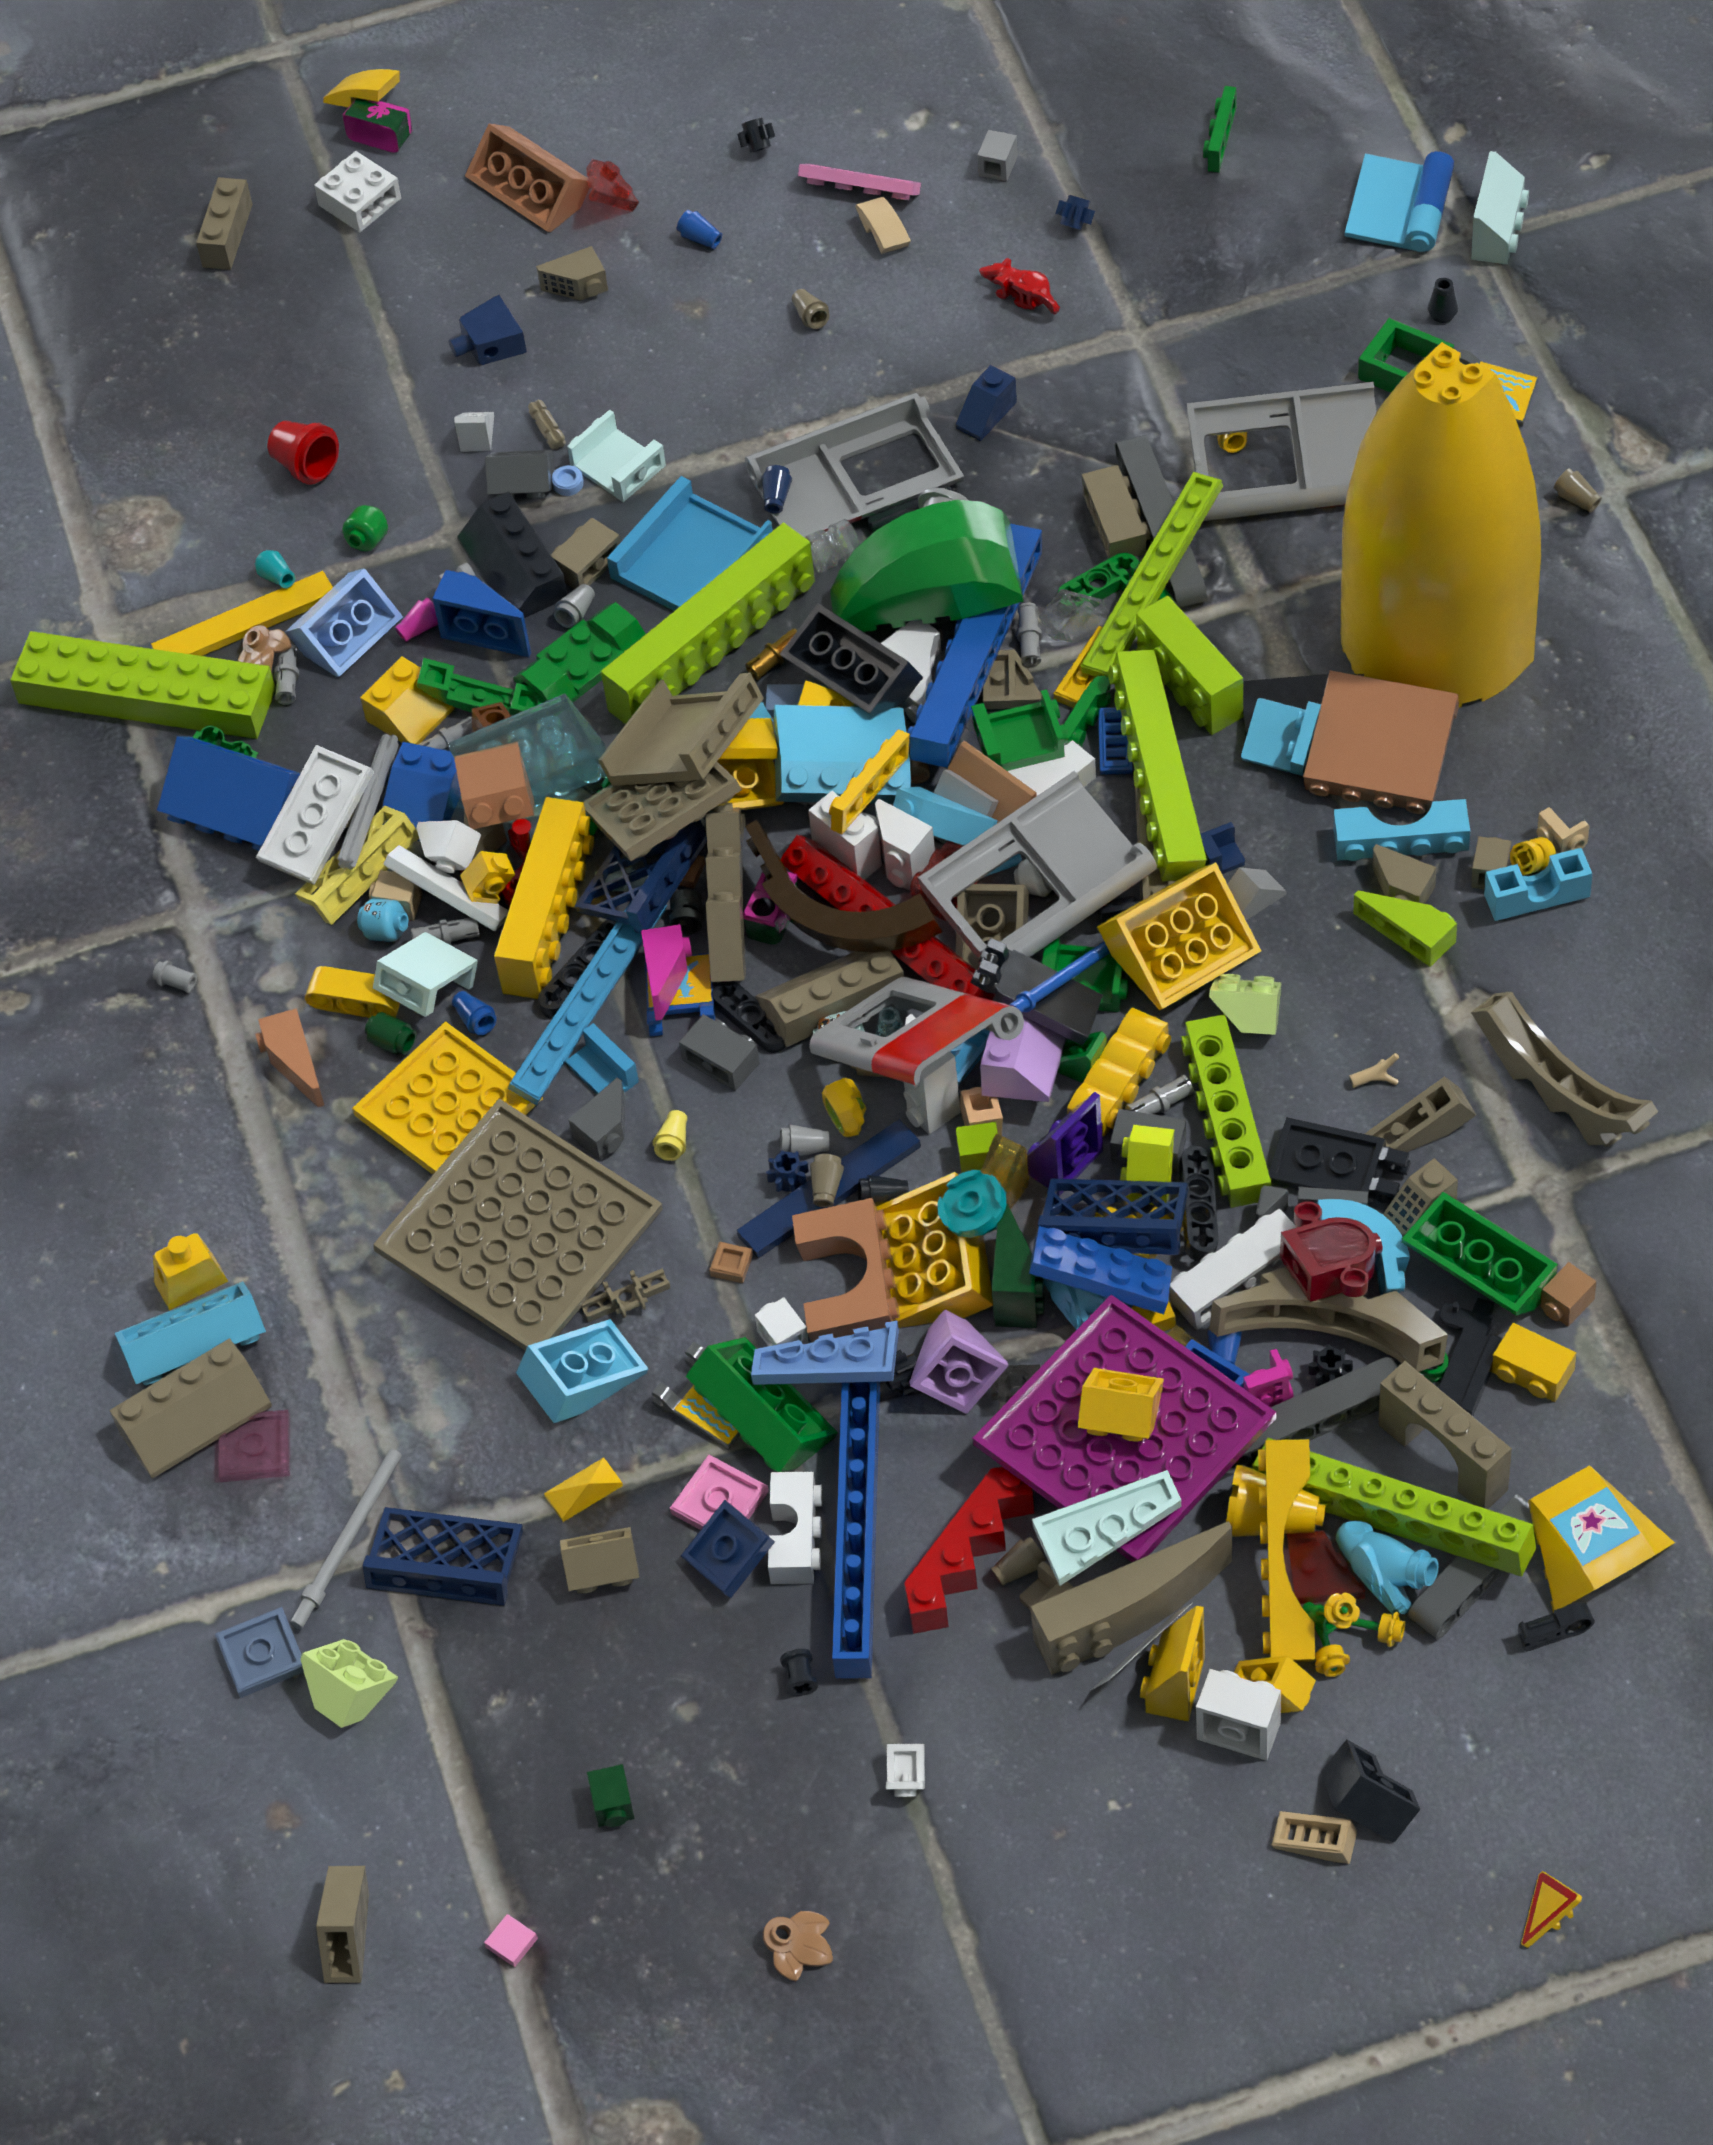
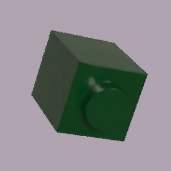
[587,1764,635,1827]

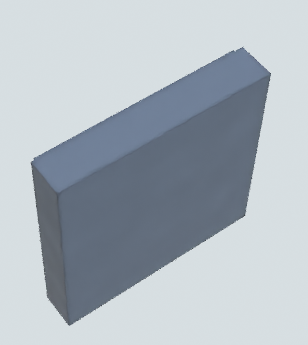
[215,1607,304,1698]

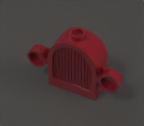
[1280,1201,1383,1302]

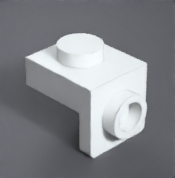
[886,1744,925,1797]

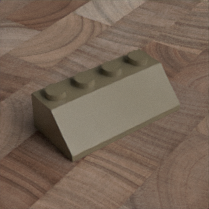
[755,951,904,1047]
[109,1338,272,1479]

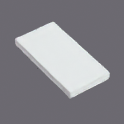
[256,745,374,885]

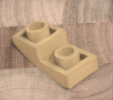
[855,197,911,254]

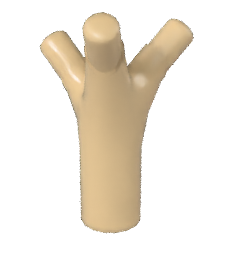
[1349,1053,1399,1088]

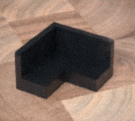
[1321,1739,1420,1842]

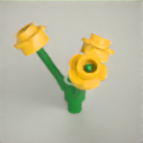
[1302,1593,1405,1677]

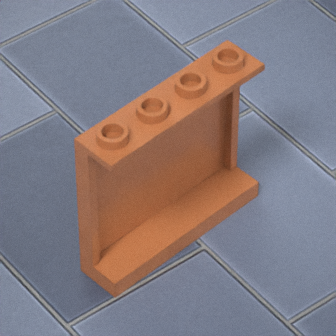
[1303,670,1459,814]

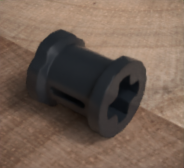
[780,1649,818,1696]

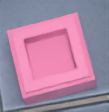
[484,1914,538,1967]

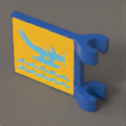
[645,953,715,1036]

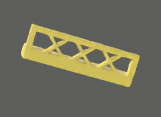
[295,806,419,925]

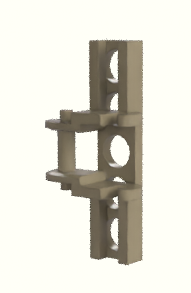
[581,1269,671,1322]

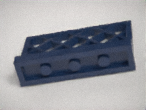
[575,820,707,934]
[1038,1178,1188,1255]
[362,1507,523,1606]

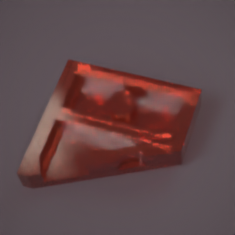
[586,159,639,212]
[1287,1531,1365,1604]

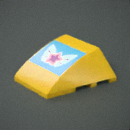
[1528,1465,1675,1613]

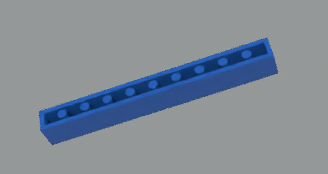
[907,524,1042,768]
[832,1382,880,1678]

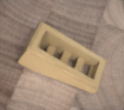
[1272,1811,1357,1864]

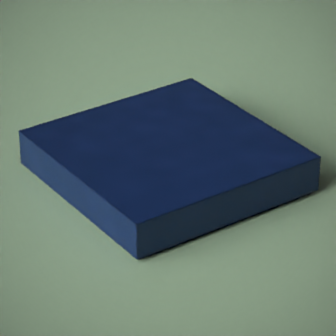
[681,1500,775,1598]

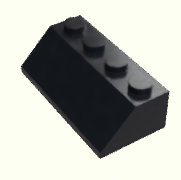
[457,492,567,618]
[780,604,923,716]

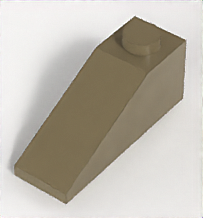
[1365,1076,1476,1152]

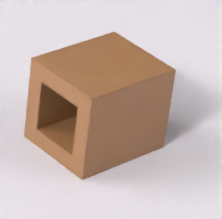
[1541,1262,1596,1327]

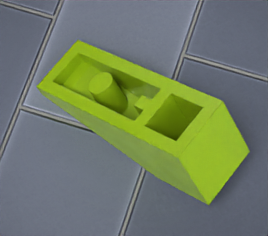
[1353,890,1457,967]

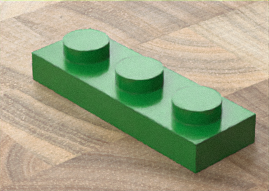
[1203,86,1237,173]

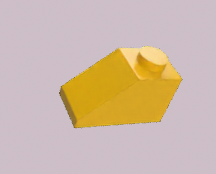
[1234,1656,1316,1713]

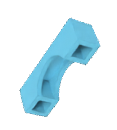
[1333,799,1470,861]

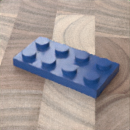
[1029,1226,1172,1314]

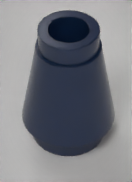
[762,465,792,514]

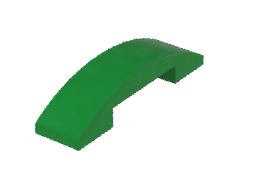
[416,658,545,721]

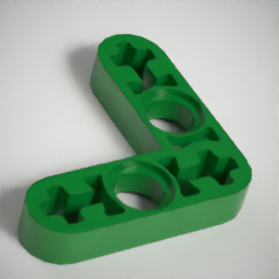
[1058,553,1174,614]

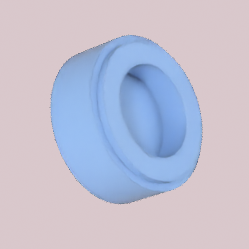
[552,465,584,496]

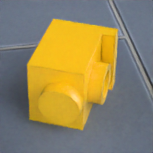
[460,851,515,904]

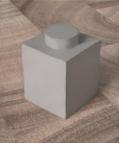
[977,130,1018,182]

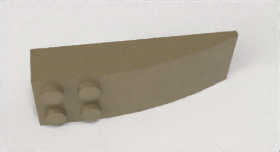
[1030,1521,1232,1675]

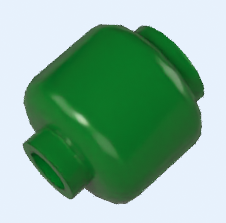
[342,505,388,552]

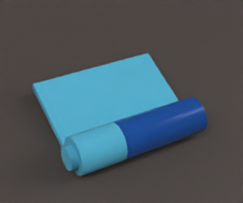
[1344,151,1454,252]

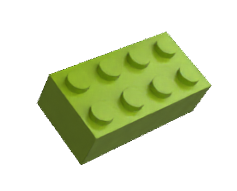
[1135,596,1243,735]

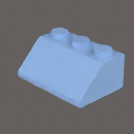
[285,568,403,677]

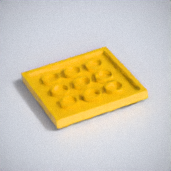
[352,1021,543,1174]

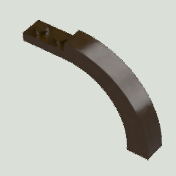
[745,820,943,952]

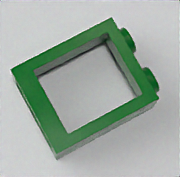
[1358,318,1454,393]

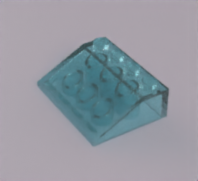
[448,694,606,807]

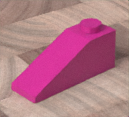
[641,924,692,1021]

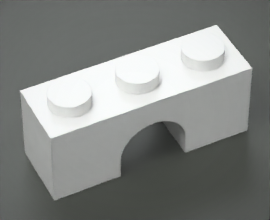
[768,1472,822,1584]

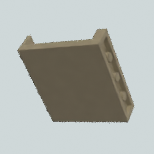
[598,673,764,786]

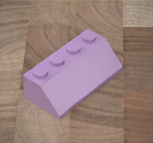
[980,1016,1066,1102]

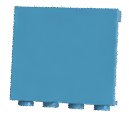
[607,476,773,611]

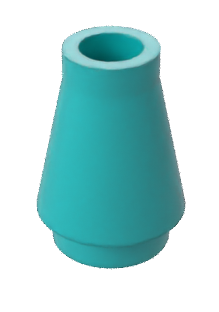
[255,550,296,588]

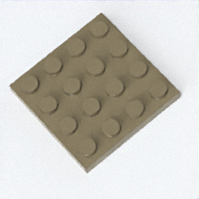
[584,762,742,861]

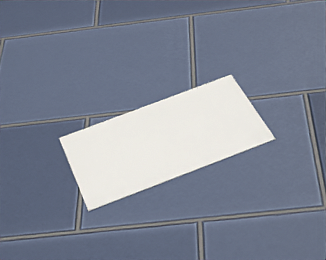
[1091,1603,1192,1690]

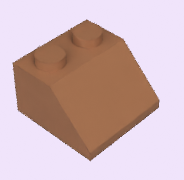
[454,742,534,829]

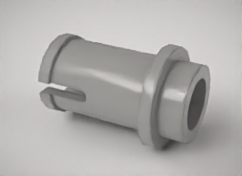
[152,960,197,993]

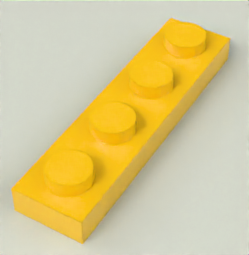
[829,729,910,835]

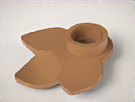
[238,625,291,671]
[762,1911,833,1982]

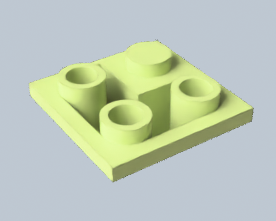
[1209,974,1281,1035]
[300,1639,398,1728]

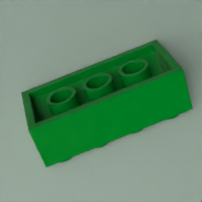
[1401,1192,1558,1316]
[686,1337,838,1472]

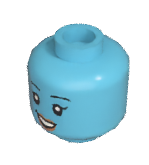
[357,898,409,942]

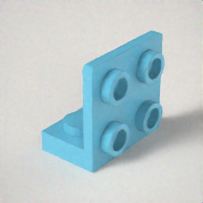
[1241,698,1321,776]

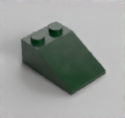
[992,1204,1045,1328]

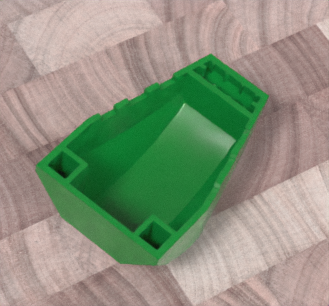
[830,499,1024,632]

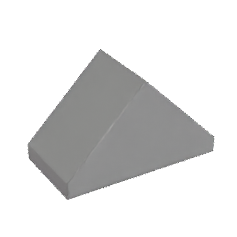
[1227,867,1286,920]

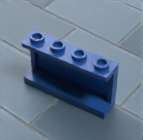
[157,736,301,851]

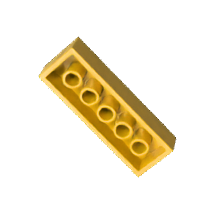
[494,797,594,999]

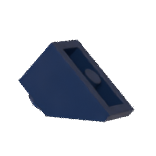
[956,365,1017,441]

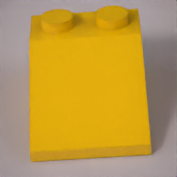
[1140,1606,1205,1722]

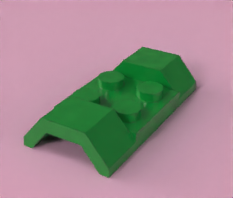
[513,602,646,716]

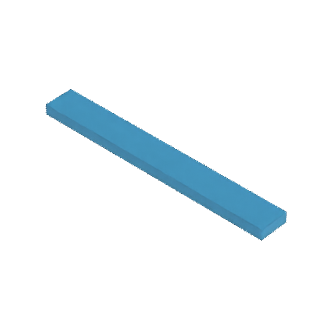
[508,900,667,1106]

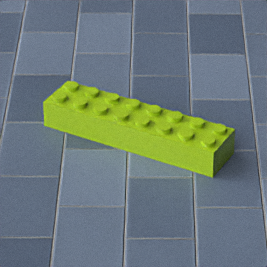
[601,522,815,724]
[10,631,276,739]

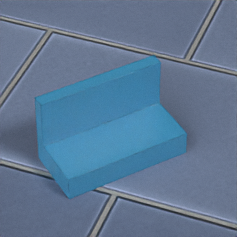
[566,1023,639,1094]

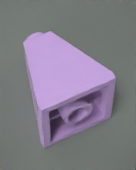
[910,1310,1008,1414]

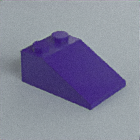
[1026,1092,1103,1196]

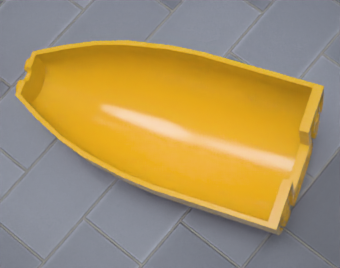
[1341,342,1541,708]

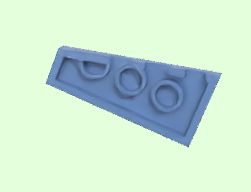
[751,1320,899,1385]

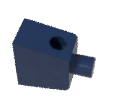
[449,295,527,365]

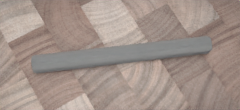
[338,734,399,870]

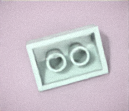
[1471,151,1529,265]

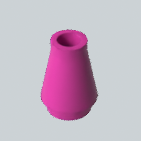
[395,598,438,642]

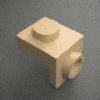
[1537,807,1589,854]

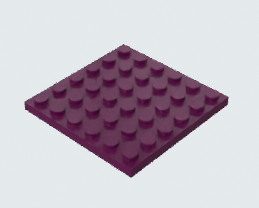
[972,1294,1276,1562]

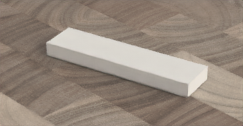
[383,845,509,931]

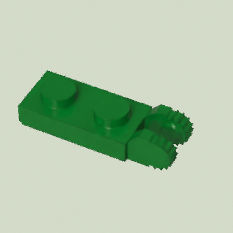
[1064,675,1111,747]

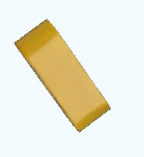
[305,966,401,1018]

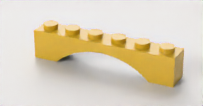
[1258,1439,1315,1662]

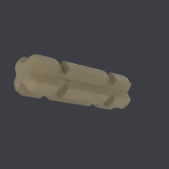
[528,399,566,450]

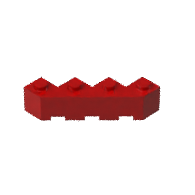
[904,1467,1034,1634]

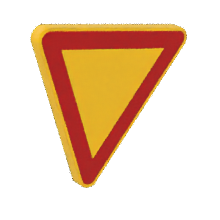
[1521,1871,1582,1948]

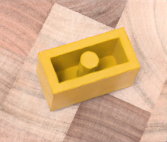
[1492,1323,1576,1402]

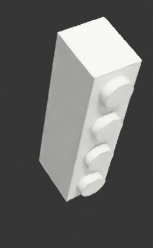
[1169,1209,1296,1330]

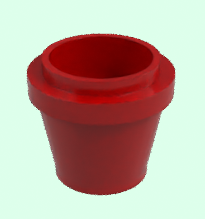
[267,420,339,485]

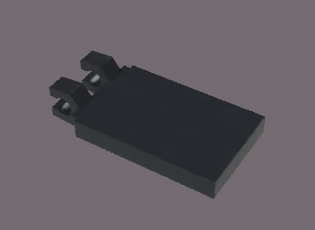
[1243,674,1364,737]
[970,938,1103,1046]
[1268,1117,1411,1204]

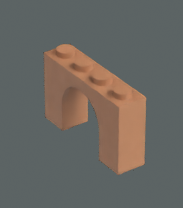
[792,1198,900,1343]

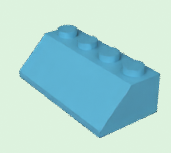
[115,1281,266,1385]

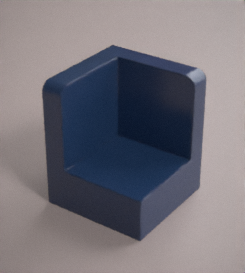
[1200,822,1245,874]

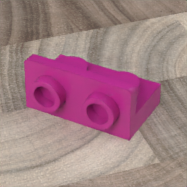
[1243,1349,1294,1407]

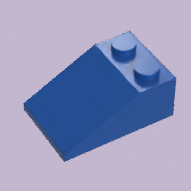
[432,570,531,657]
[382,742,462,842]

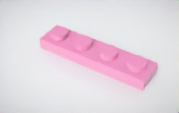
[798,164,921,200]

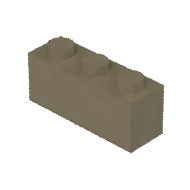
[196,177,253,270]
[1082,465,1150,559]

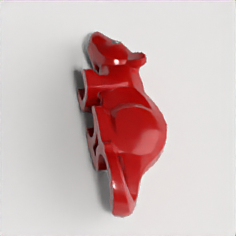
[979,258,1060,315]

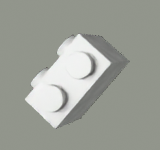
[314,151,401,232]
[808,791,882,880]

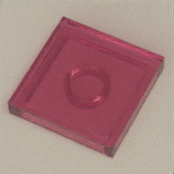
[219,1410,290,1482]

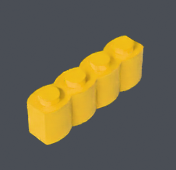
[1067,1008,1171,1137]

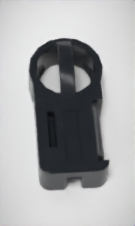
[1518,1602,1595,1652]

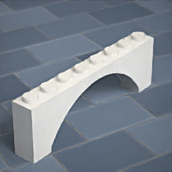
[881,619,1096,796]

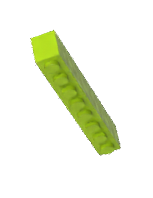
[1108,650,1207,881]

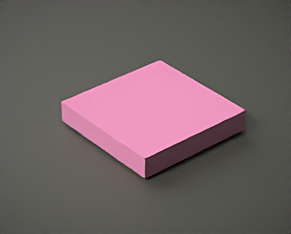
[670,1455,769,1530]

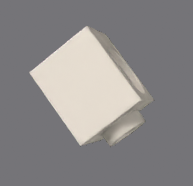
[755,1297,809,1346]

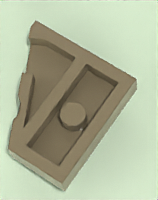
[983,650,1041,709]

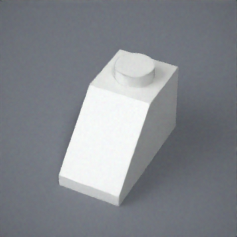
[416,820,481,873]

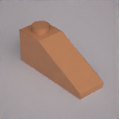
[255,1008,324,1107]

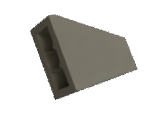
[316,1866,369,1983]

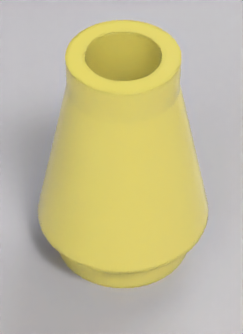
[653,1110,687,1161]

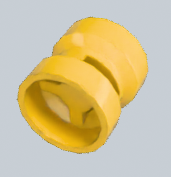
[1510,837,1556,875]

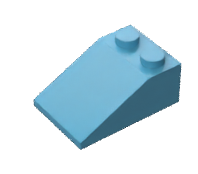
[516,1319,648,1423]

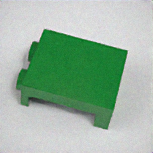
[971,689,1069,771]
[1042,937,1129,1012]

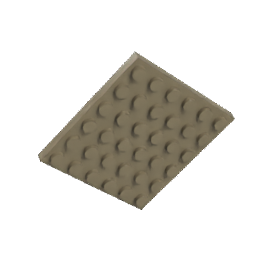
[373,1099,663,1351]

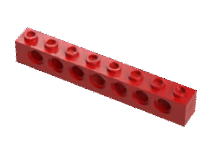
[781,835,994,1000]

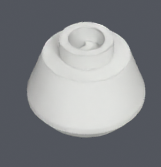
[1014,858,1052,897]

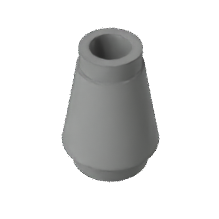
[554,584,595,628]
[779,1124,829,1156]

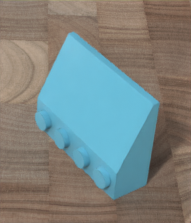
[774,705,911,804]

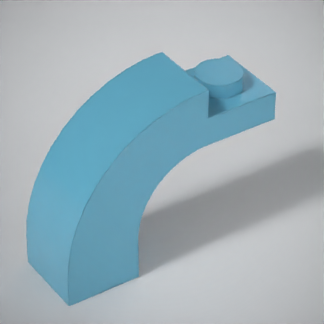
[1317,1199,1410,1295]

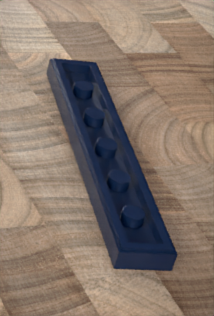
[737,1119,921,1258]

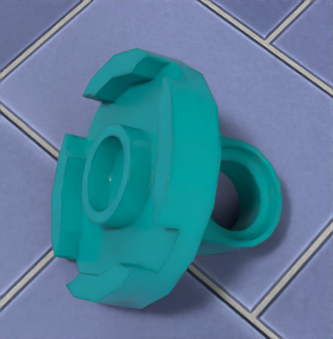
[938,1170,1007,1238]

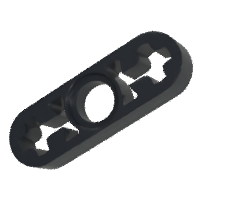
[713,981,786,1052]

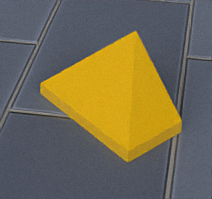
[544,1457,623,1522]

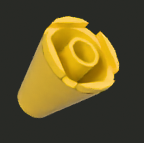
[1226,1465,1326,1537]

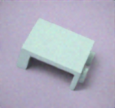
[567,410,666,502]
[373,932,478,1017]

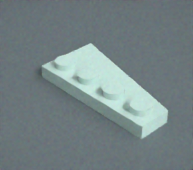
[1032,1470,1182,1586]

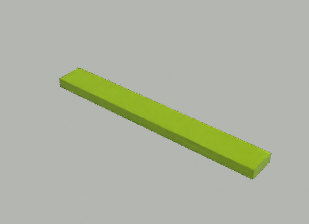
[1080,472,1223,679]

